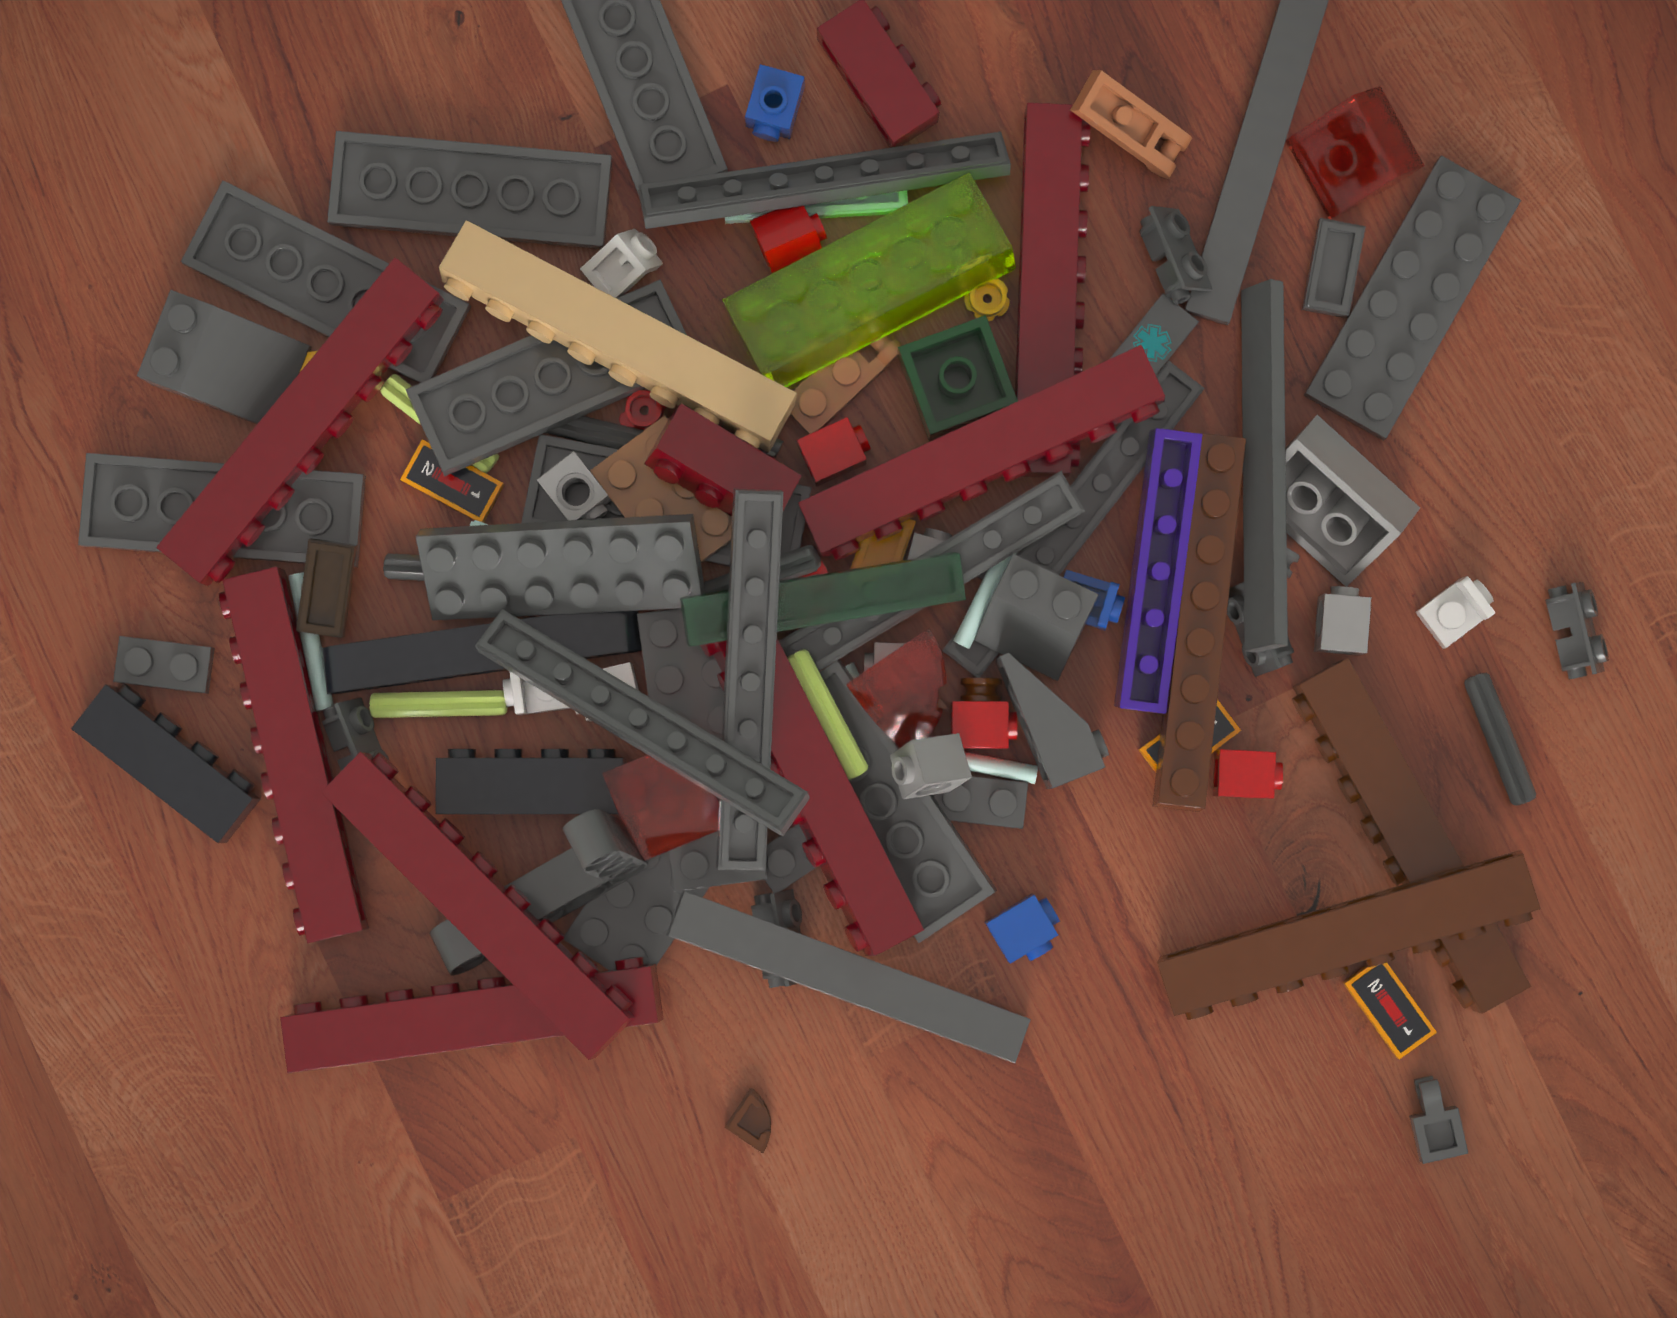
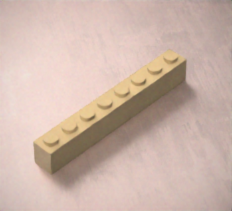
[439,220,797,453]

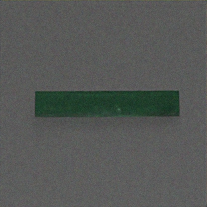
[680,552,966,647]

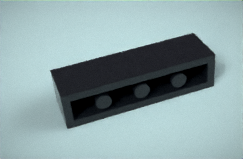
[71,684,261,843]
[435,749,626,814]

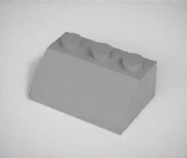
[1285,415,1420,587]

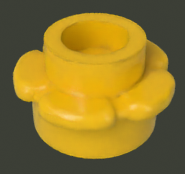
[964,276,1010,322]

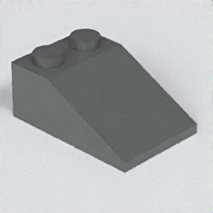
[137,290,311,424]
[995,653,1109,789]

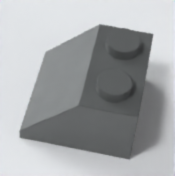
[974,553,1099,681]

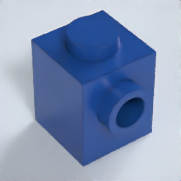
[745,64,805,142]
[984,893,1060,964]

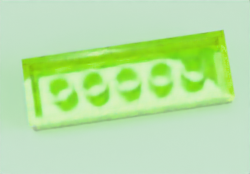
[722,172,1016,387]

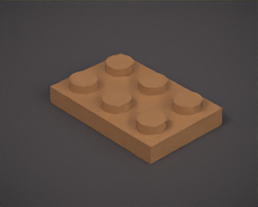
[590,416,732,563]

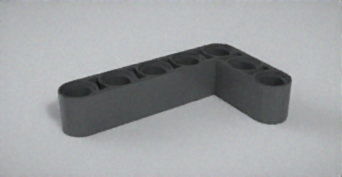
[429,809,648,976]

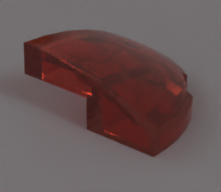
[846,628,947,748]

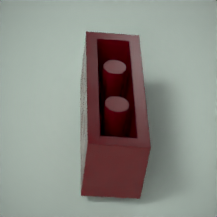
[817,0,942,148]
[644,403,802,516]

